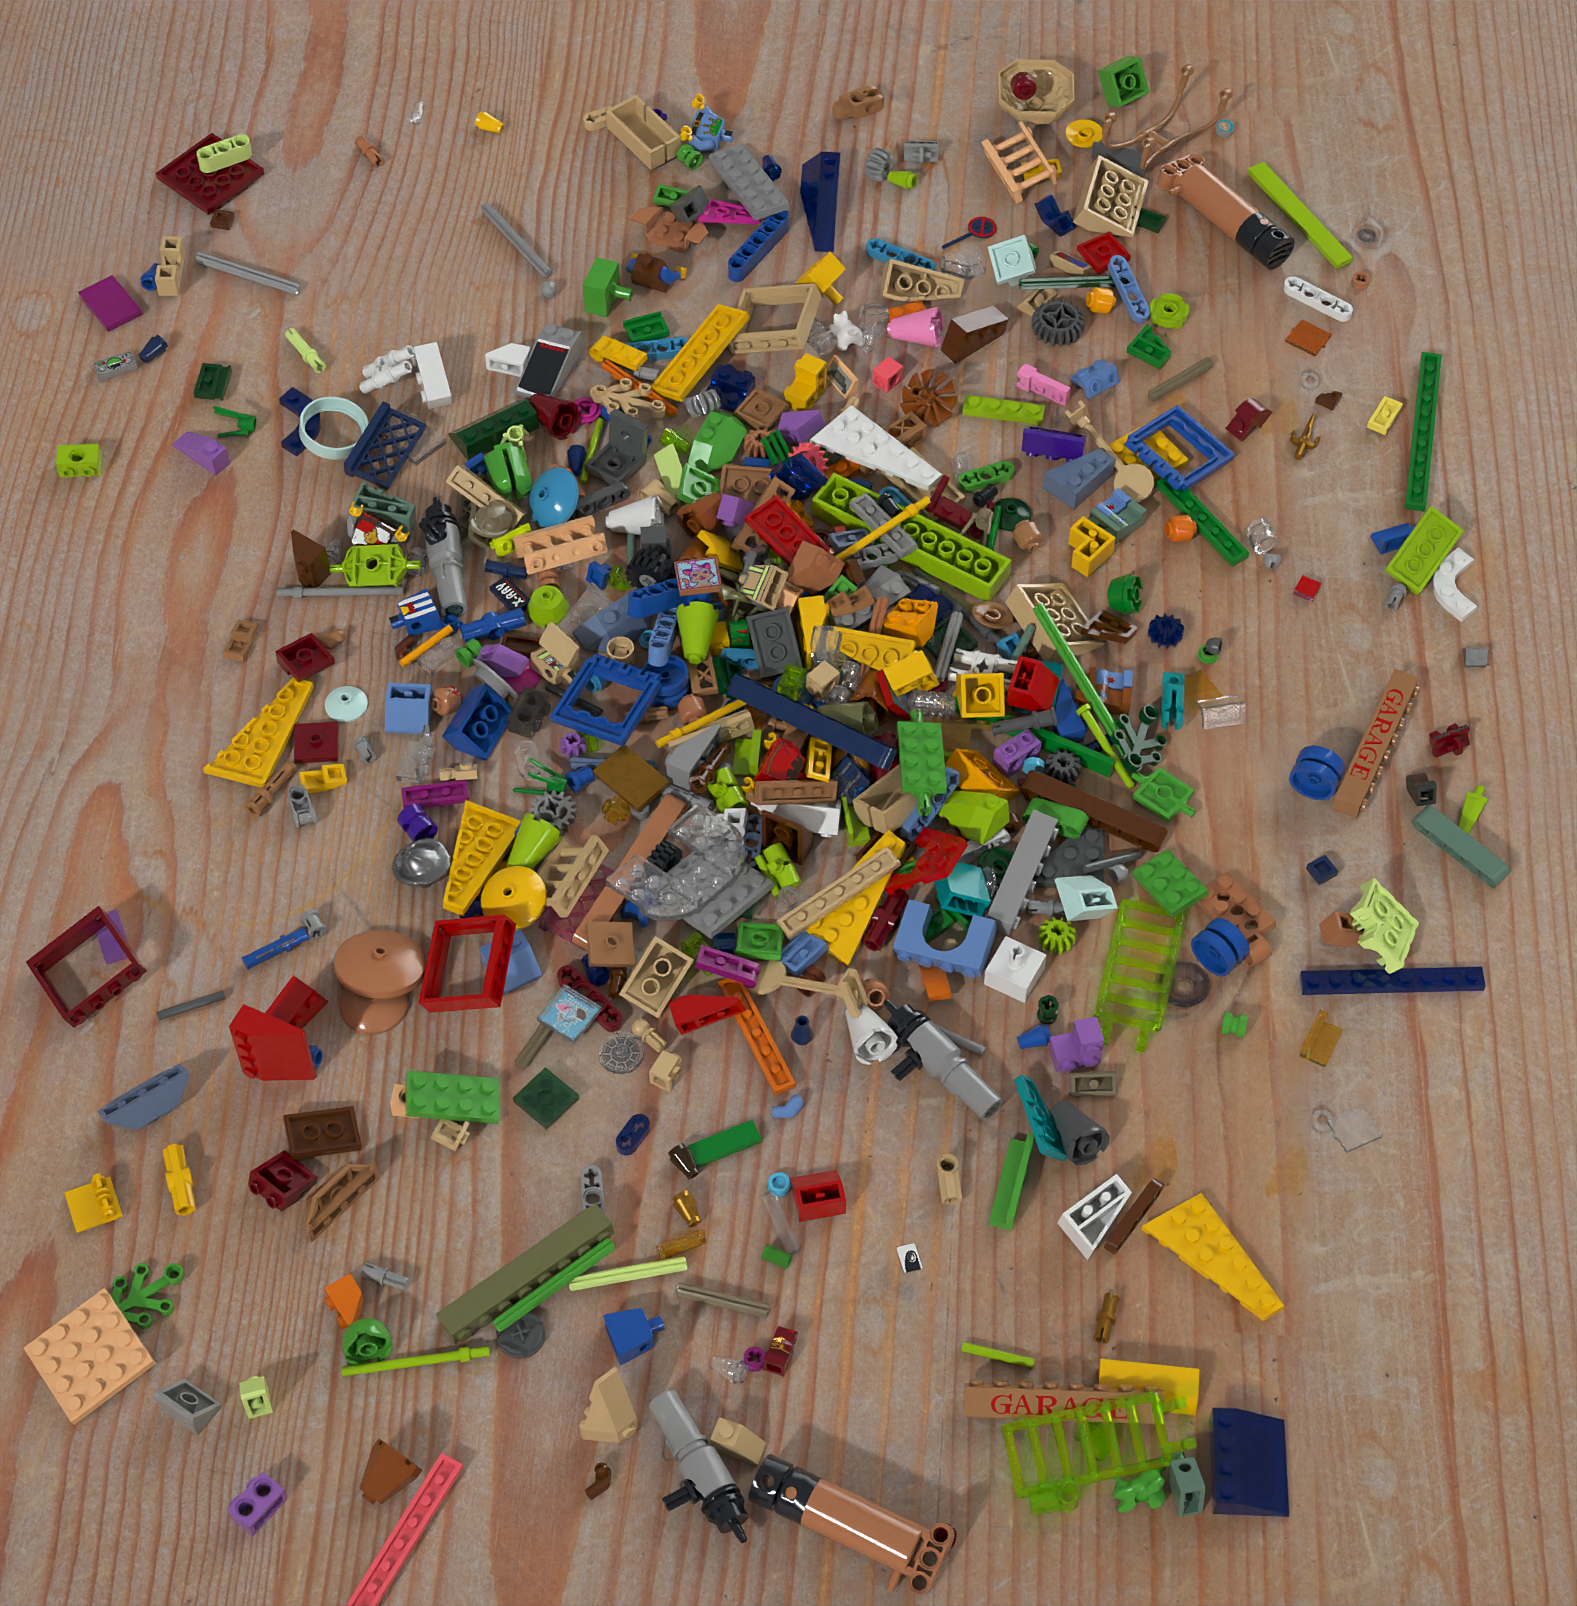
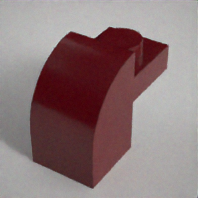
[1225,398,1272,442]

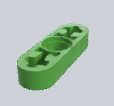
[958,461,1014,493]

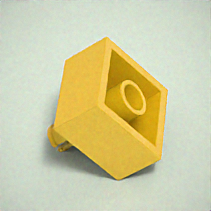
[793,252,846,306]

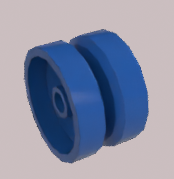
[642,654,690,709]
[1289,745,1345,800]
[1191,918,1250,977]

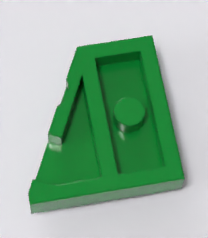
[1127,324,1171,369]

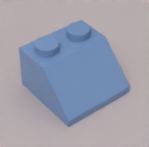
[479,929,542,995]

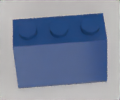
[442,683,515,760]

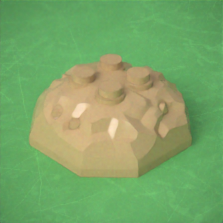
[998,59,1074,125]

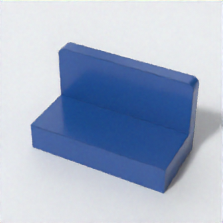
[1371,523,1416,554]

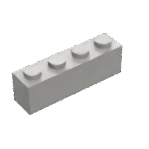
[828,565,911,631]

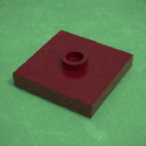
[294,721,339,764]

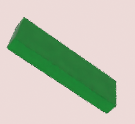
[688,1120,762,1168]

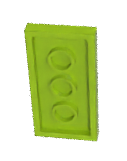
[1383,506,1464,595]

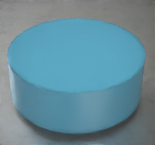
[1023,757,1045,774]
[767,1172,791,1197]

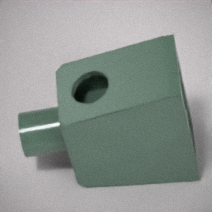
[1168,1451,1205,1517]

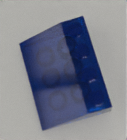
[1209,1408,1289,1517]

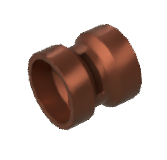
[797,965,826,997]

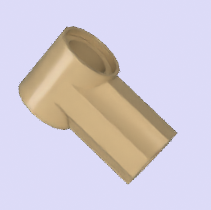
[638,479,681,516]
[936,1153,962,1205]

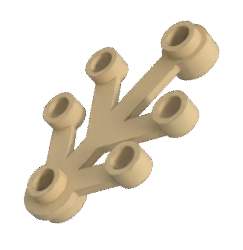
[590,378,666,419]

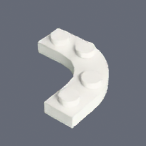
[1432,547,1477,622]

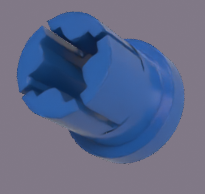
[565,766,594,793]

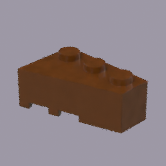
[940,305,1009,364]

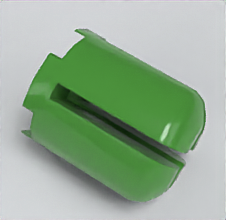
[484,442,532,502]

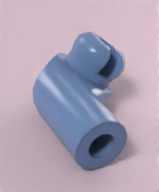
[772,1095,804,1118]

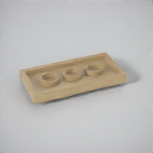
[881,447,965,521]

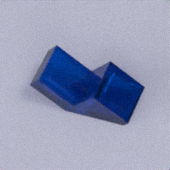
[1034,194,1076,237]

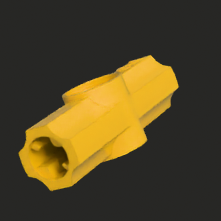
[163,1143,196,1216]

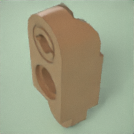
[832,85,885,120]

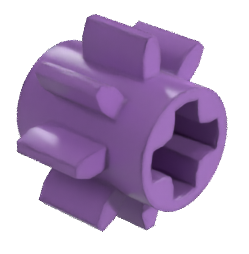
[560,732,586,759]

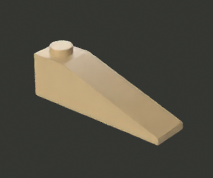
[881,259,964,302]
[579,1367,638,1443]

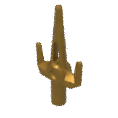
[1290,413,1320,460]

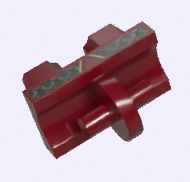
[1429,723,1470,758]

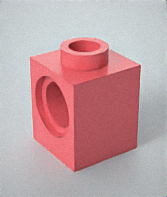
[872,356,904,393]

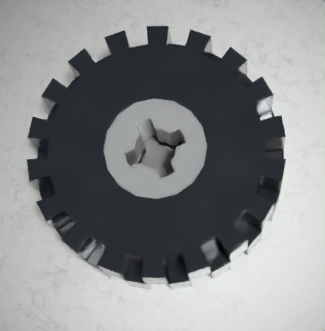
[625,549,676,589]

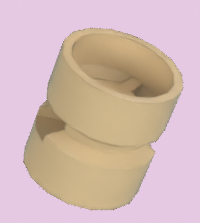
[607,636,635,666]

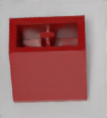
[1007,656,1060,712]
[790,1170,846,1222]

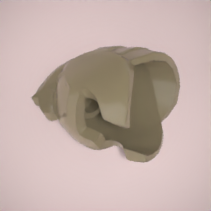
[469,500,513,538]

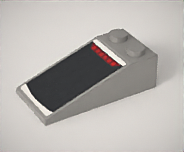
[514,323,585,398]

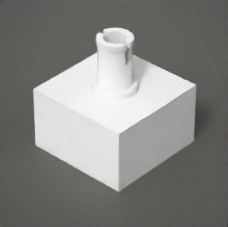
[984,936,1046,1003]

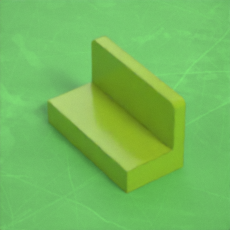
[733,729,762,778]
[841,797,870,847]

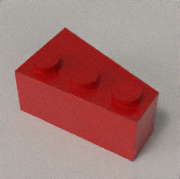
[265,975,329,1029]

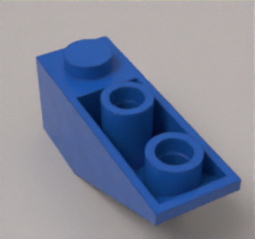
[1052,679,1088,743]

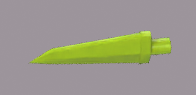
[1458,785,1488,834]

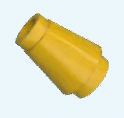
[475,111,504,134]

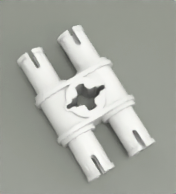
[359,345,415,394]
[948,648,1017,693]

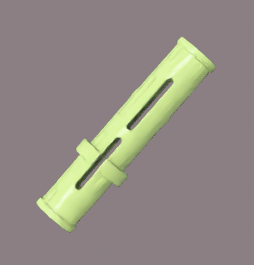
[285,328,326,373]

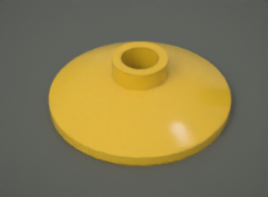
[1065,119,1103,148]

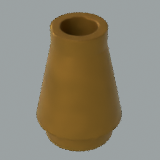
[672,1190,702,1228]

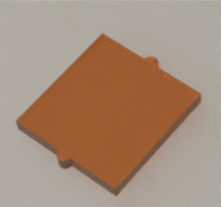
[1285,320,1332,356]

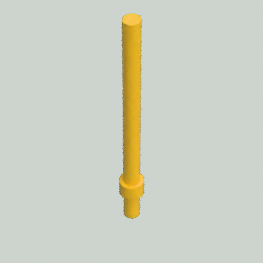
[835,496,931,561]
[655,685,768,748]

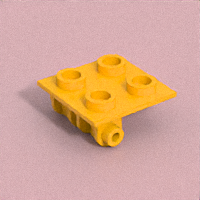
[64,1173,123,1233]

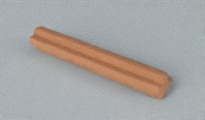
[857,597,888,678]

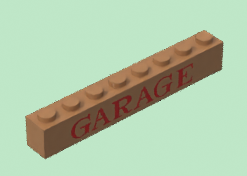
[1332,669,1420,819]
[963,1379,1165,1424]

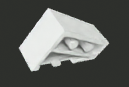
[1057,1174,1132,1260]

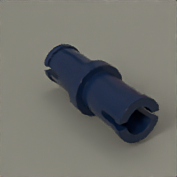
[484,559,527,580]

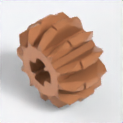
[744,427,776,459]

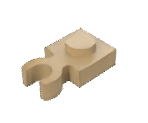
[440,762,478,781]

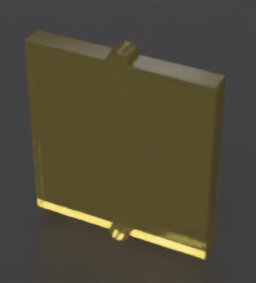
[1184,669,1223,712]

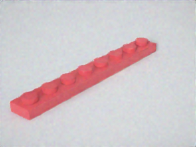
[346,1453,464,1606]

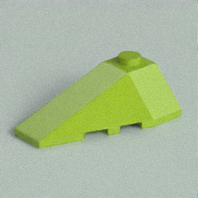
[934,790,1010,845]

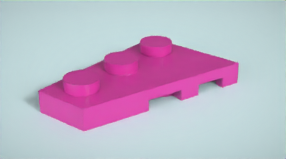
[698,199,762,225]

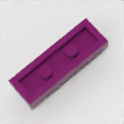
[401,780,470,809]

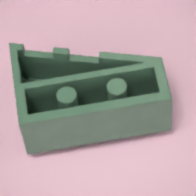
[349,481,416,537]

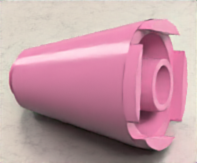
[887,307,943,347]

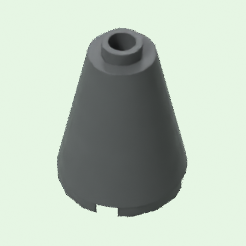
[1050,1101,1110,1165]

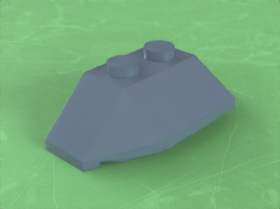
[572,588,650,653]
[97,1064,189,1130]

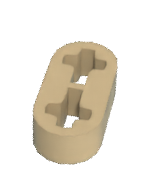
[583,107,612,131]

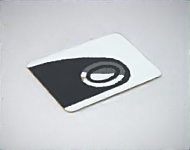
[896,1243,922,1273]

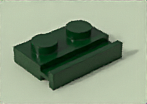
[194,363,232,401]
[712,656,743,699]

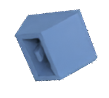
[385,683,432,734]

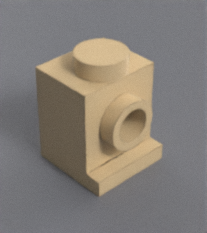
[649,1050,682,1092]

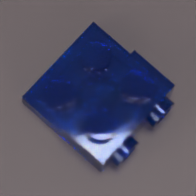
[705,364,755,413]
[769,453,828,501]

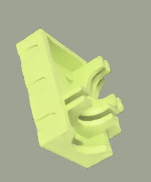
[1350,878,1419,974]

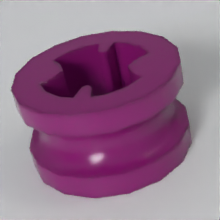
[744,1347,765,1372]

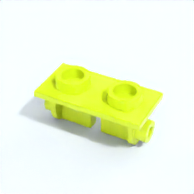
[489,523,532,558]

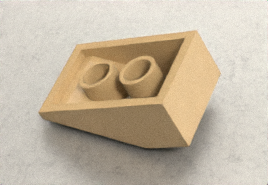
[619,935,694,1018]

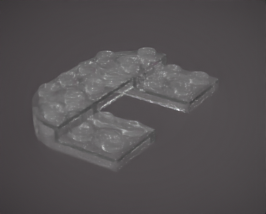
[605,803,746,921]

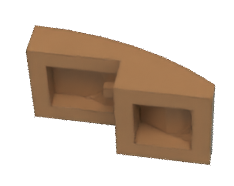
[826,585,876,616]
[223,619,258,662]

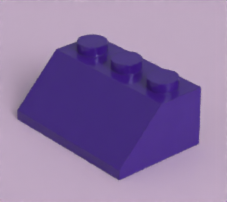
[1021,426,1087,462]

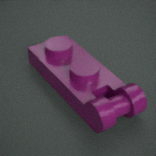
[695,945,761,988]

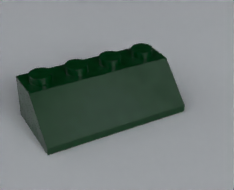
[448,400,539,461]

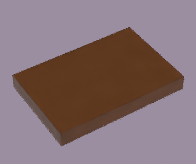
[283,1106,362,1160]

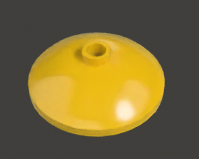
[481,866,547,931]

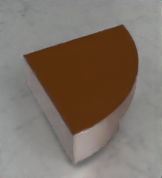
[1315,391,1343,411]

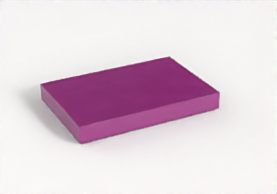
[78,275,143,332]

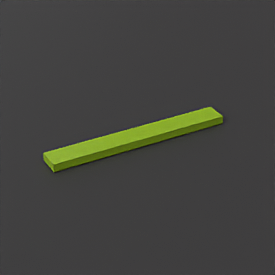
[1247,161,1353,270]

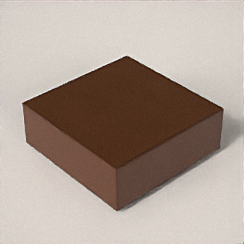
[210,209,235,230]

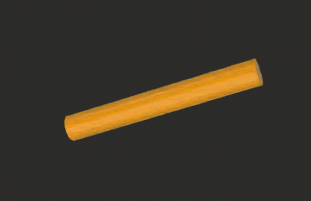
[398,624,453,668]

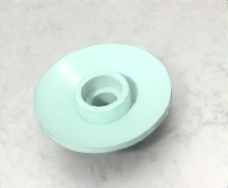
[325,686,368,722]

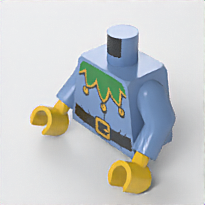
[679,94,734,152]

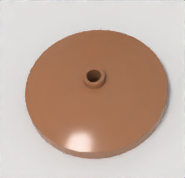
[334,930,426,999]

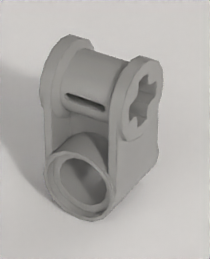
[288,784,318,829]

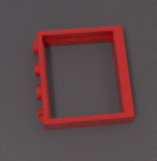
[419,914,516,1013]

